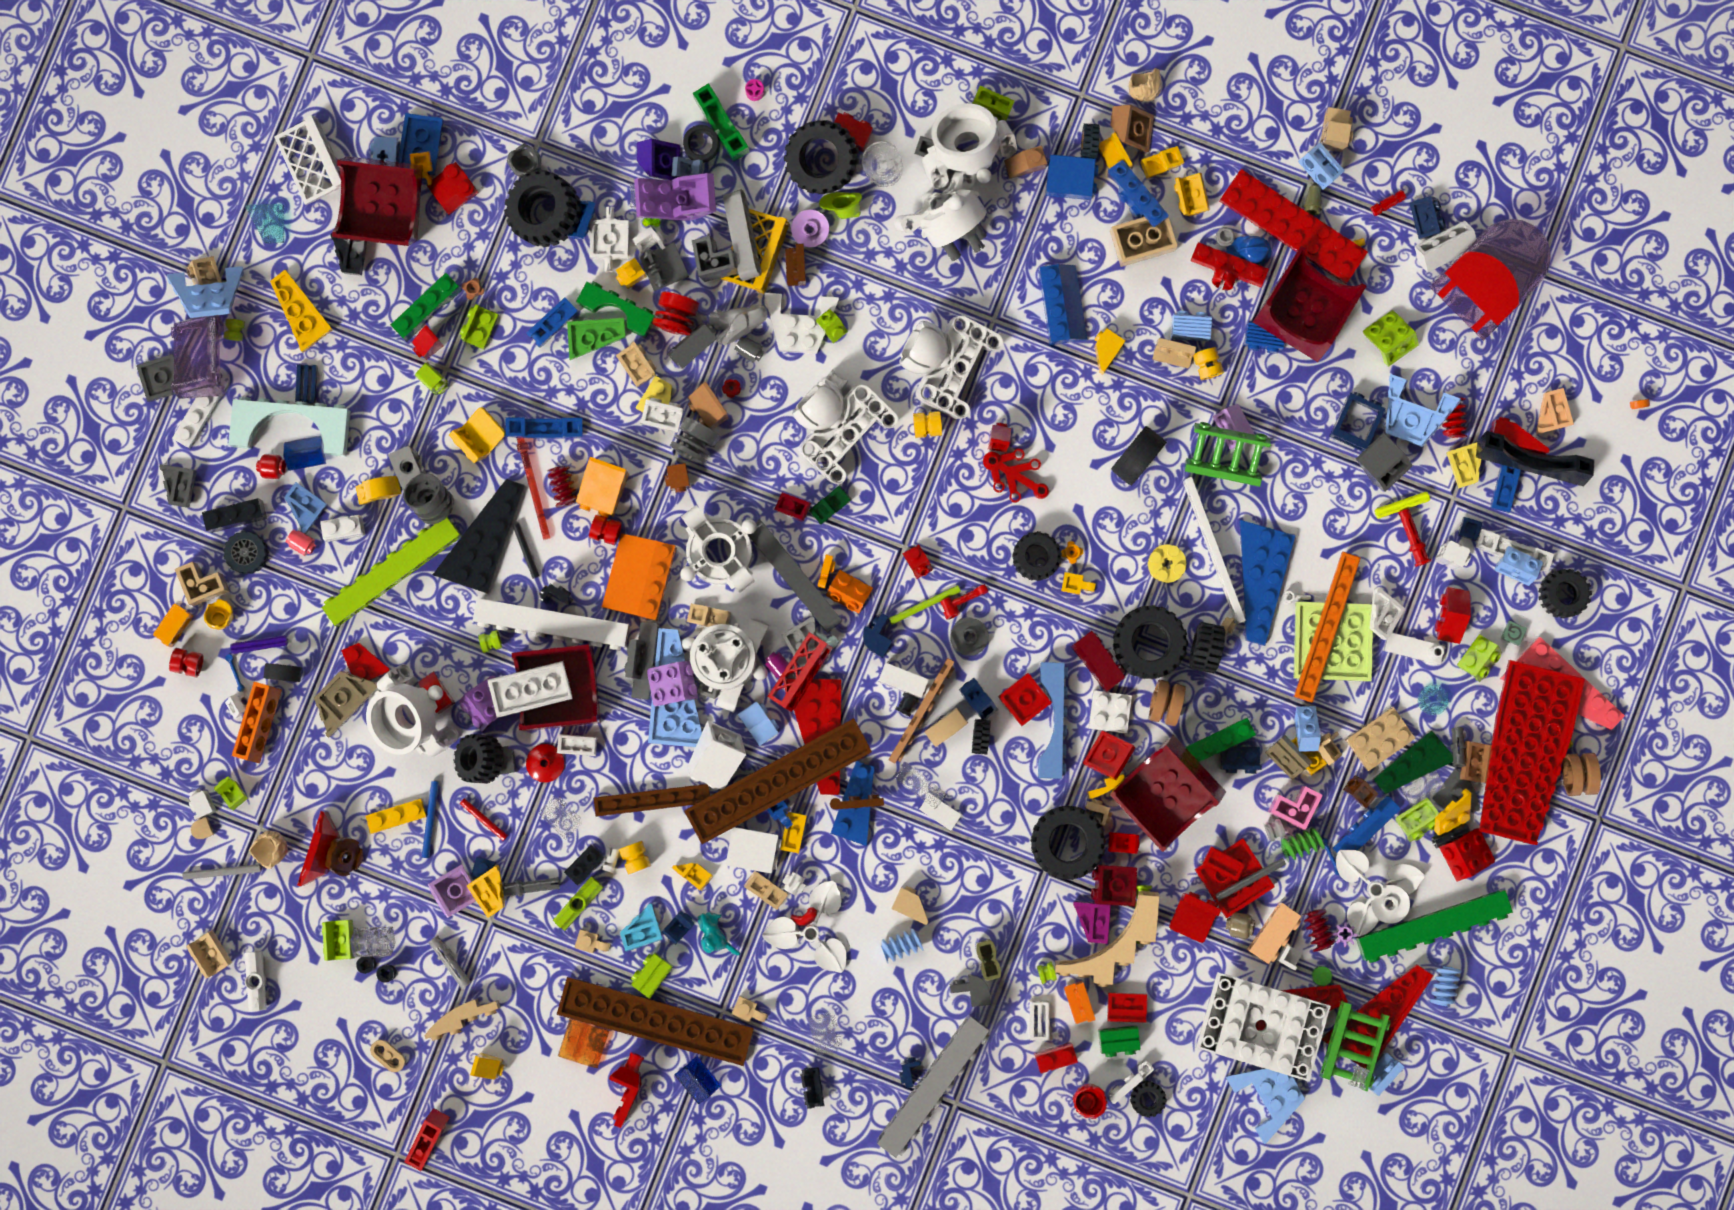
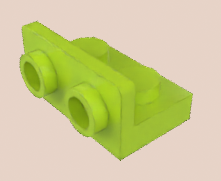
[460,304,499,350]
[1395,798,1439,842]

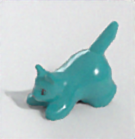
[698,912,741,956]

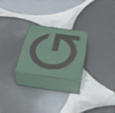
[1501,620,1527,646]

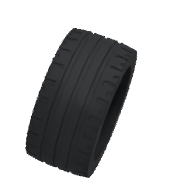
[1111,426,1167,486]

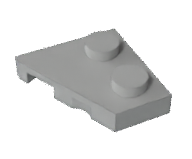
[782,616,817,667]

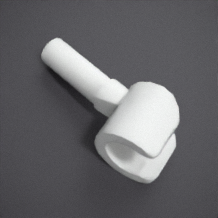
[1284,591,1311,603]

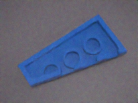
[830,761,874,846]

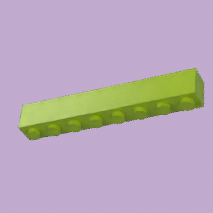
[321,517,462,627]

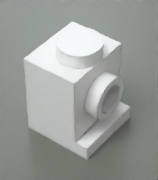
[189,789,217,820]

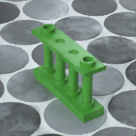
[1184,422,1271,487]
[1319,1001,1390,1092]

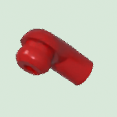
[791,907,817,926]

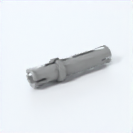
[428,936,472,989]

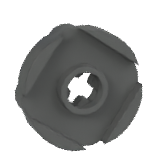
[950,617,989,656]

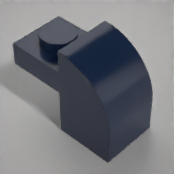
[863,613,892,659]
[959,678,998,720]

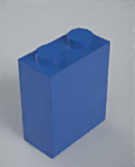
[1045,155,1098,200]

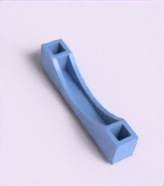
[1038,662,1068,779]

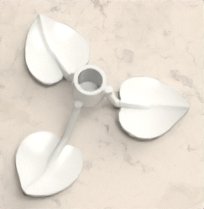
[1336,850,1425,937]
[762,881,847,973]

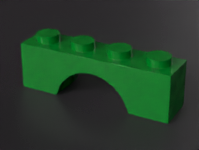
[693,83,749,162]
[390,273,462,342]
[576,281,655,339]
[1185,718,1256,762]

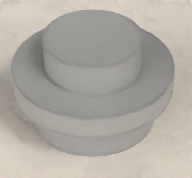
[1215,227,1235,247]

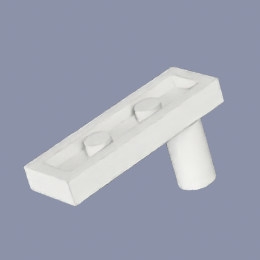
[1383,633,1445,665]

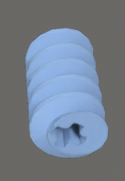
[881,929,924,964]
[1430,965,1462,1007]

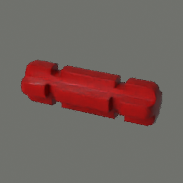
[1370,190,1407,216]

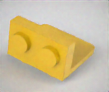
[449,407,506,463]

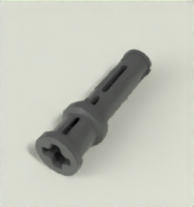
[502,877,560,899]

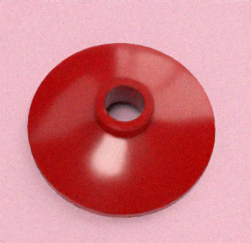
[526,744,564,783]

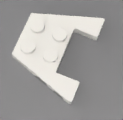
[765,293,839,354]

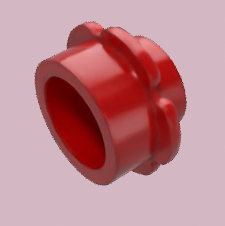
[722,379,741,398]

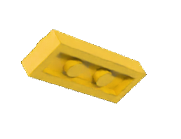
[365,798,427,834]

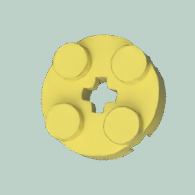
[1147,544,1186,583]

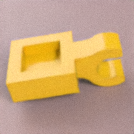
[1061,572,1096,595]

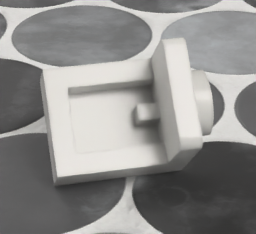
[632,227,665,254]

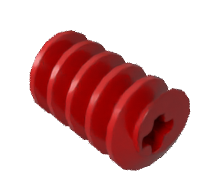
[1442,397,1467,438]

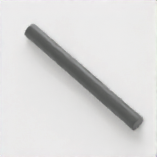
[1215,858,1286,901]

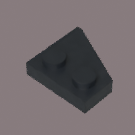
[330,233,367,276]

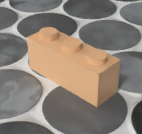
[1247,902,1301,964]

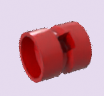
[589,515,622,546]
[169,648,204,678]

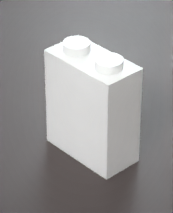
[878,663,931,699]
[726,827,782,873]

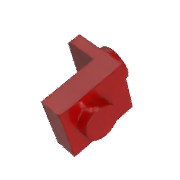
[902,544,933,579]
[1108,832,1140,854]

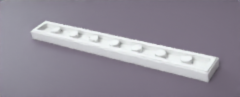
[1183,477,1246,624]

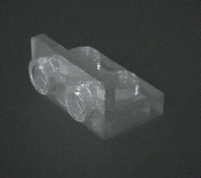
[538,796,582,840]
[808,1011,843,1055]

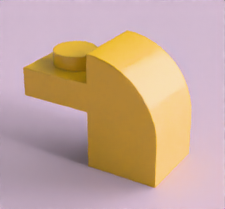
[355,476,401,505]

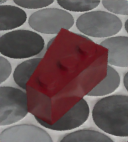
[1071,631,1126,692]

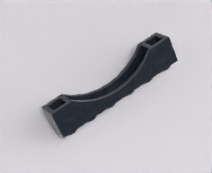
[1476,430,1594,487]

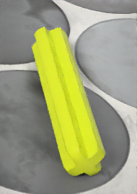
[1374,492,1430,519]

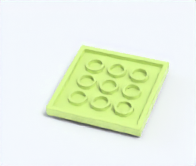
[1293,602,1373,681]

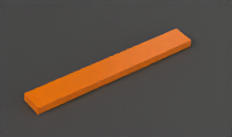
[1293,551,1361,703]

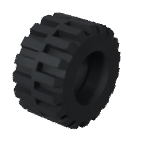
[1012,531,1062,581]
[1538,569,1592,618]
[1189,622,1226,674]
[453,734,504,784]

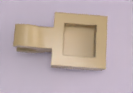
[574,929,610,953]
[732,996,767,1022]

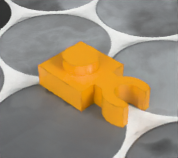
[410,151,433,185]
[818,554,836,589]

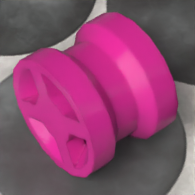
[745,79,764,101]

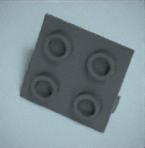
[640,242,689,291]

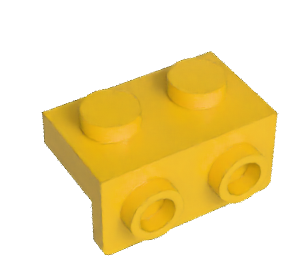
[1174,173,1210,217]

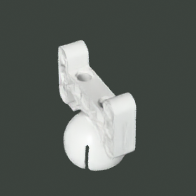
[899,316,1003,419]
[792,378,898,484]

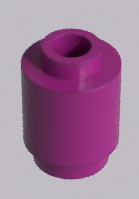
[765,652,790,678]

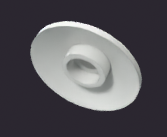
[1371,885,1410,924]

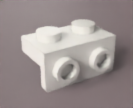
[640,398,683,433]

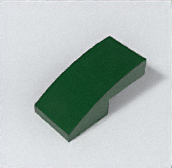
[809,485,852,525]

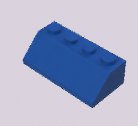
[1038,264,1087,345]

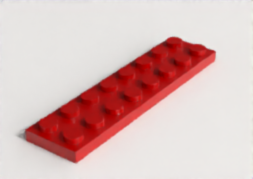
[1219,169,1368,284]

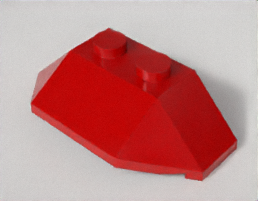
[297,811,340,887]

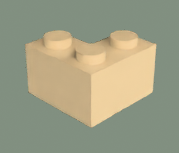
[1320,107,1353,152]
[175,562,230,606]

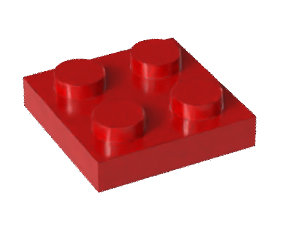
[998,673,1052,727]
[1083,731,1135,780]

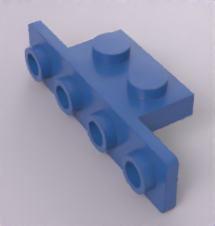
[1108,160,1169,227]
[1333,796,1400,853]

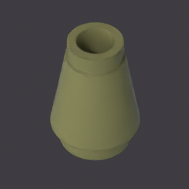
[1303,186,1322,216]

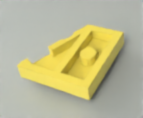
[636,375,672,413]
[1446,442,1481,489]

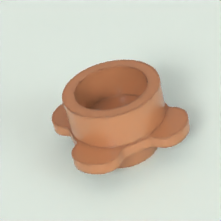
[462,278,484,300]

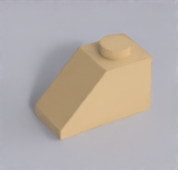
[891,886,928,925]

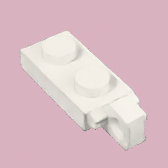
[1108,1061,1154,1104]

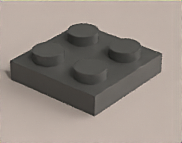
[136,354,185,402]

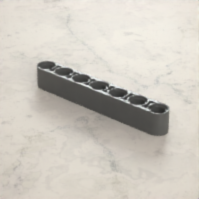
[747,519,842,633]

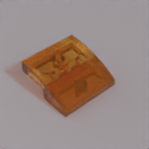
[558,1019,609,1068]

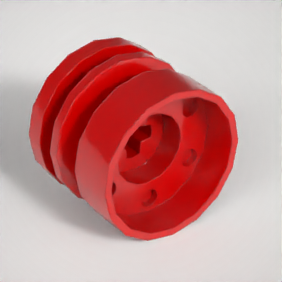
[652,291,700,335]

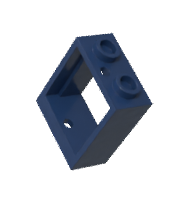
[1329,392,1386,452]

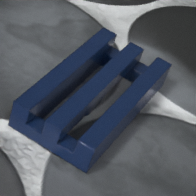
[295,364,317,404]

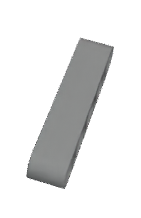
[723,189,762,281]

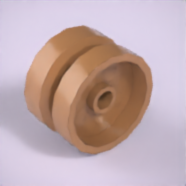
[1148,679,1186,727]
[1562,753,1601,796]

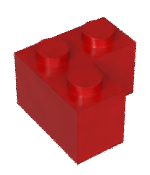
[1434,587,1471,644]

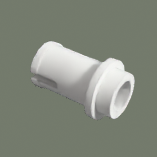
[602,847,620,873]

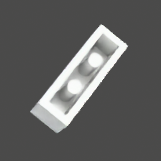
[1415,221,1478,273]

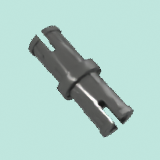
[1450,727,1466,767]

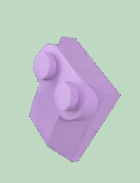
[428,864,476,918]

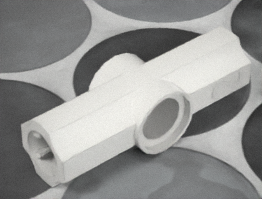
[245,951,267,1011]

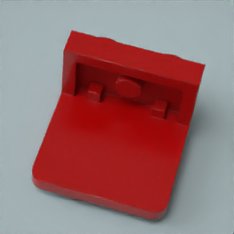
[1439,828,1495,881]
[1169,891,1221,943]

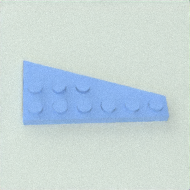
[648,628,702,747]

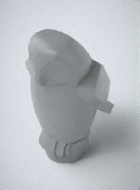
[709,304,768,346]

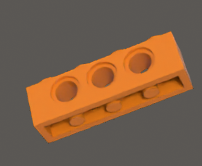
[232,682,282,764]

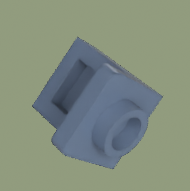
[672,157,703,178]

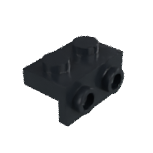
[539,583,573,605]

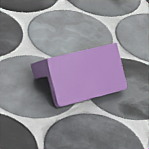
[1212,404,1255,450]

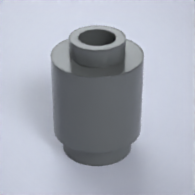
[734,337,764,363]

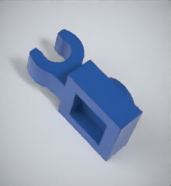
[767,800,793,829]

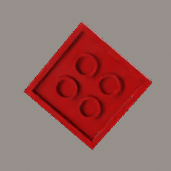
[1194,838,1275,919]

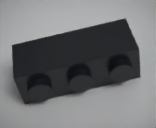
[202,498,267,533]

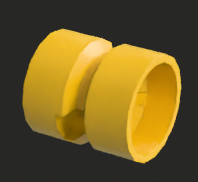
[1193,347,1224,381]
[913,411,942,438]
[619,841,651,875]

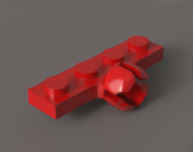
[1190,242,1269,291]

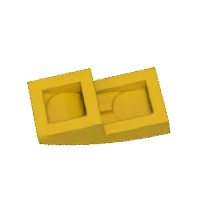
[1140,146,1184,179]
[1087,774,1125,799]

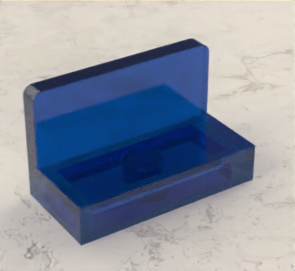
[283,436,326,471]
[674,1056,722,1104]

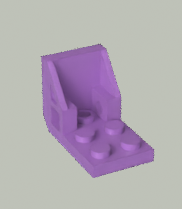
[634,173,716,221]

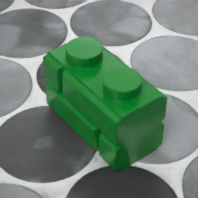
[1098,1025,1141,1057]

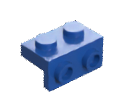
[567,200,596,239]

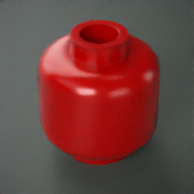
[256,454,286,479]

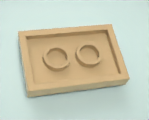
[1345,707,1416,771]

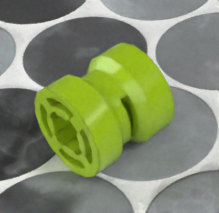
[223,319,245,341]
[478,630,502,653]

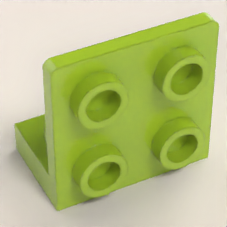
[1363,310,1419,367]

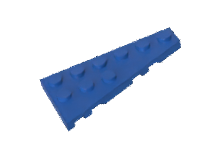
[1239,520,1296,646]

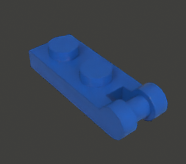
[526,297,578,348]
[1490,464,1521,513]

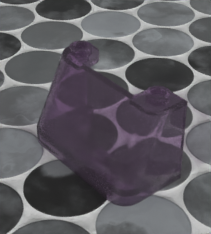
[171,315,225,399]

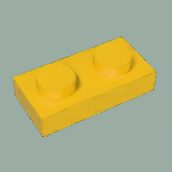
[780,812,807,854]

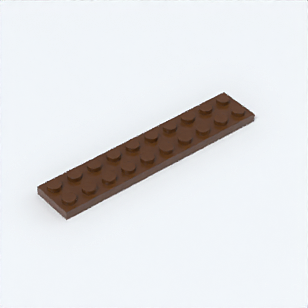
[684,718,872,845]
[556,977,754,1066]

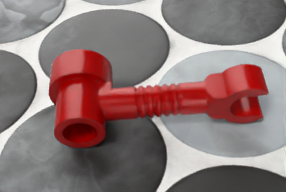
[940,584,988,620]

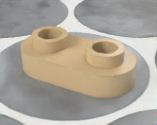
[370,1039,406,1072]

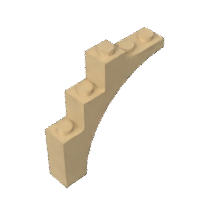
[1055,891,1159,987]

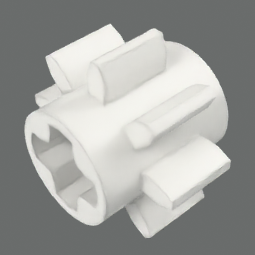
[782,872,806,896]

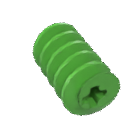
[1281,827,1325,863]

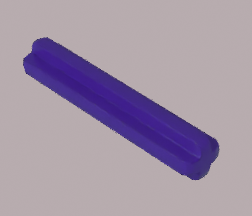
[230,635,288,654]

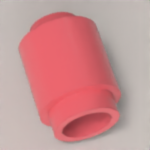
[286,530,316,556]

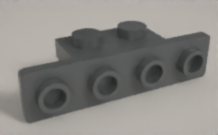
[624,622,659,700]

